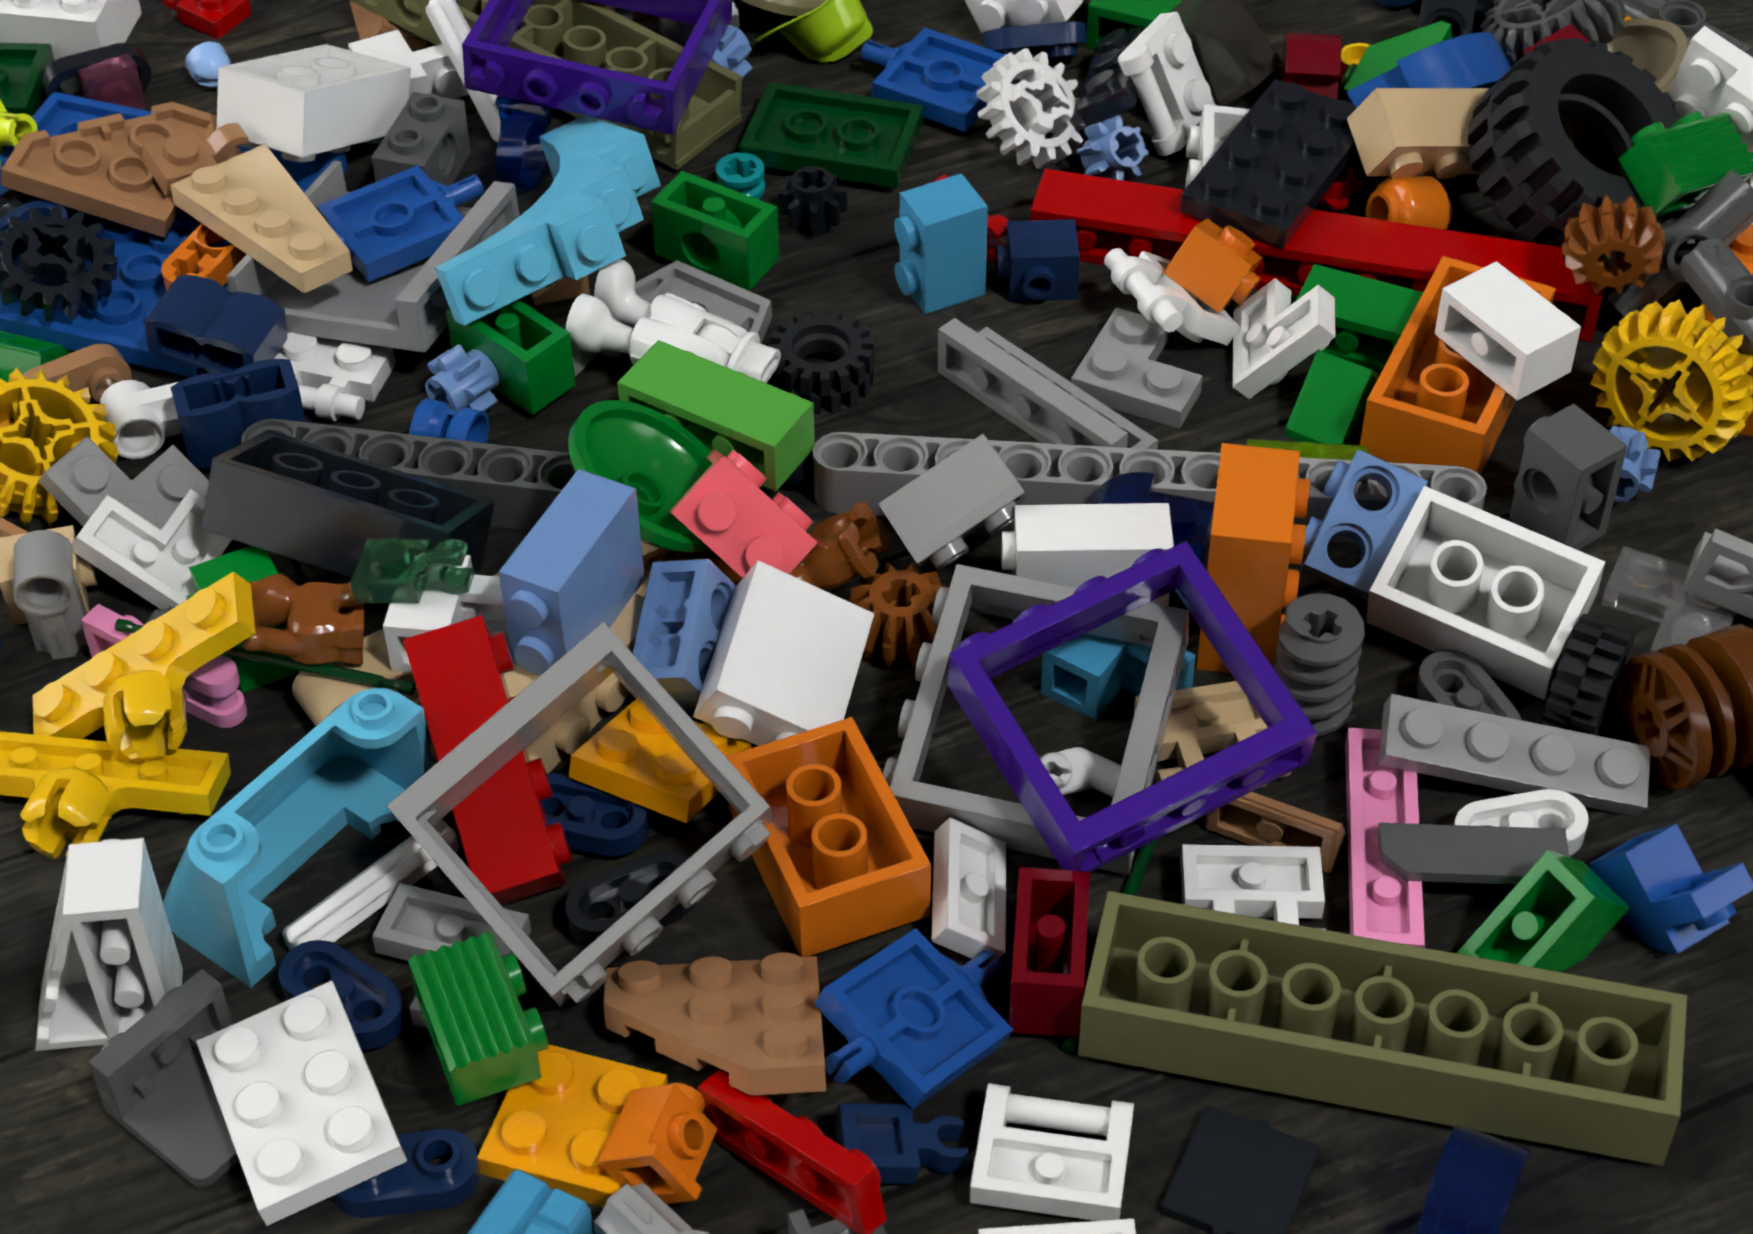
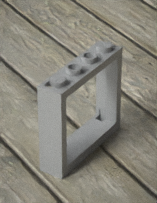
[883,564,1189,875]
[387,622,773,1006]

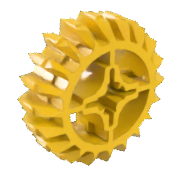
[1590,299,1753,462]
[0,367,118,527]

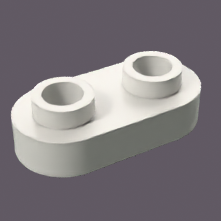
[1454,789,1588,856]

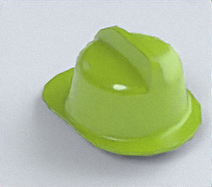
[754,0,873,62]

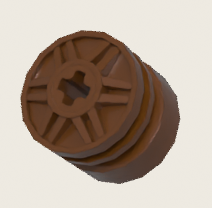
[1618,624,1753,790]

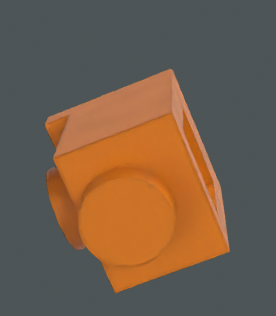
[598,1083,718,1204]

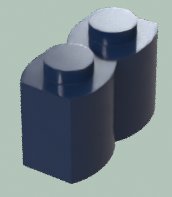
[144,275,288,373]
[170,359,306,468]

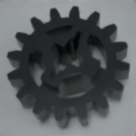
[0,206,117,322]

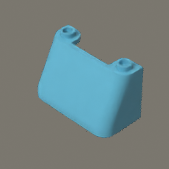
[163,688,434,988]

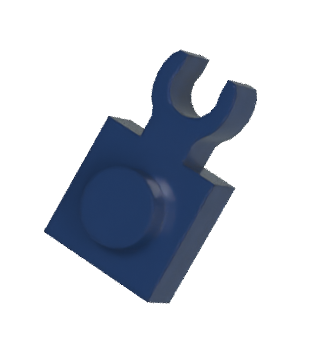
[834,1103,969,1184]

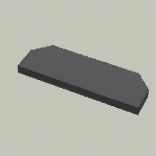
[1377,823,1569,885]

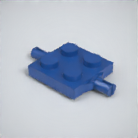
[861,27,1005,132]
[316,165,484,282]
[814,928,1014,1109]

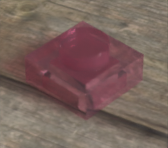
[78,53,146,109]

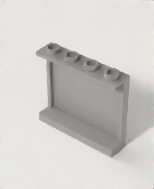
[227,161,520,353]

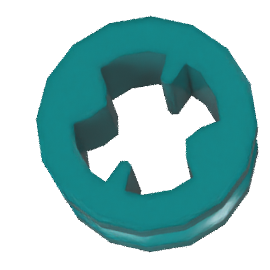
[716,153,765,199]

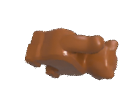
[789,501,892,591]
[241,573,365,665]

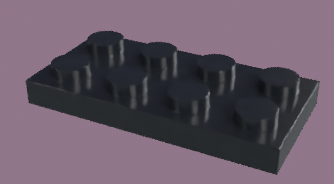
[1180,79,1358,249]

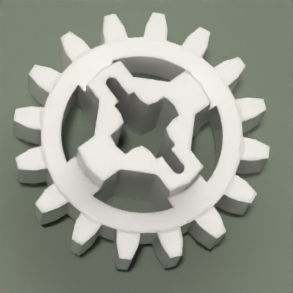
[976,48,1086,169]

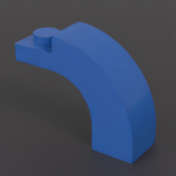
[1347,32,1511,107]

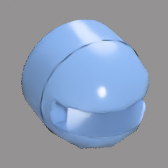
[185,42,231,89]

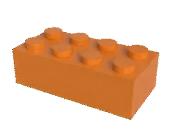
[1359,256,1556,475]

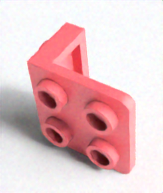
[670,449,818,578]

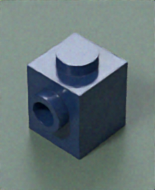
[996,219,1080,302]

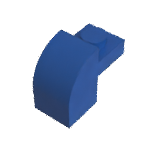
[1588,823,1753,954]

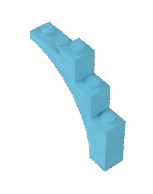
[435,115,661,326]

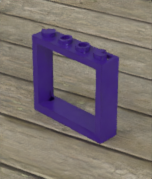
[462,0,732,135]
[948,541,1317,872]

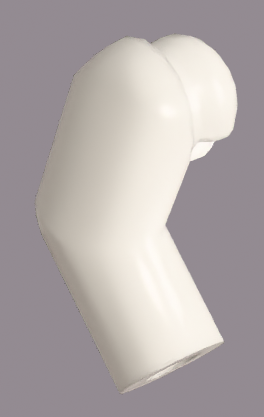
[1040,747,1121,798]

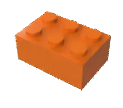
[1196,443,1310,673]
[725,717,931,957]

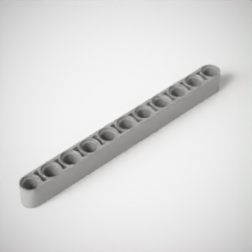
[812,432,1487,543]

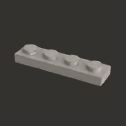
[1378,694,1650,817]

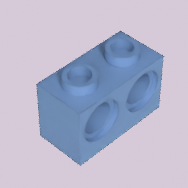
[1300,449,1428,602]
[632,559,736,712]

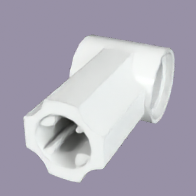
[100,380,182,459]

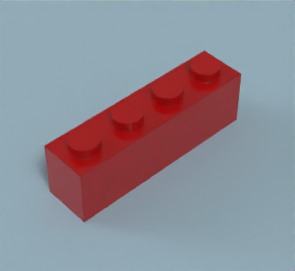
[403,615,573,905]

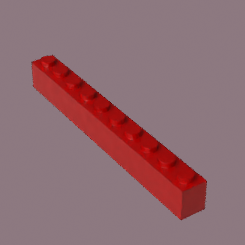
[1030,169,1603,342]

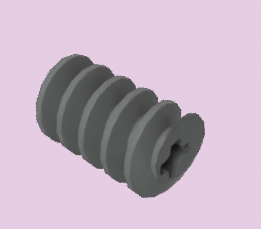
[1273,593,1365,737]

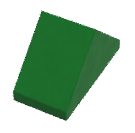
[1285,350,1380,458]

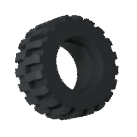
[1468,39,1682,247]

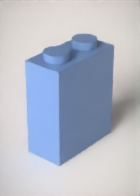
[499,469,645,674]

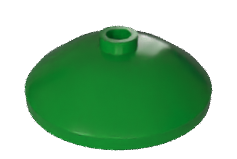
[568,400,712,552]

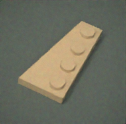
[170,144,353,294]

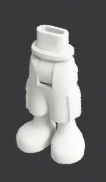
[566,259,781,383]

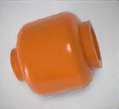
[1366,176,1453,230]

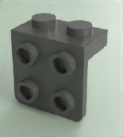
[88,969,239,1187]

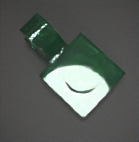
[350,538,475,604]

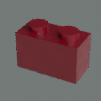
[1009,867,1090,1038]

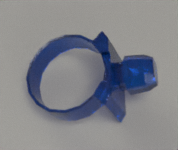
[494,96,551,189]

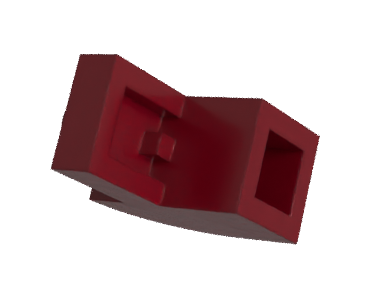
[1281,32,1341,100]

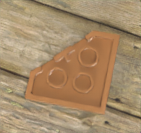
[1,102,217,238]
[604,953,826,1096]

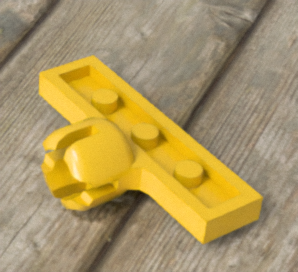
[32,572,256,761]
[0,731,231,859]

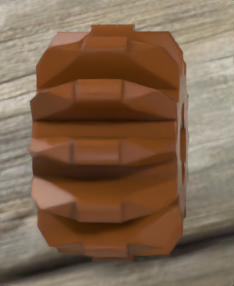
[1562,194,1665,295]
[848,562,950,668]

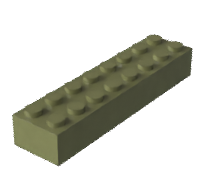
[1078,891,1687,1166]

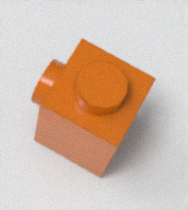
[1163,218,1263,313]

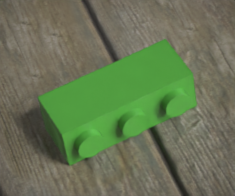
[618,340,815,492]

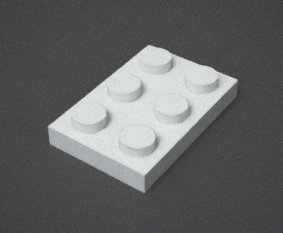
[196,981,407,1226]

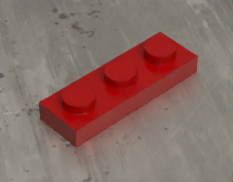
[698,1070,887,1234]

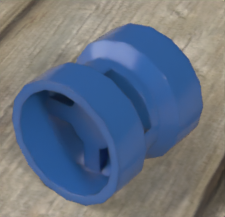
[409,398,489,443]

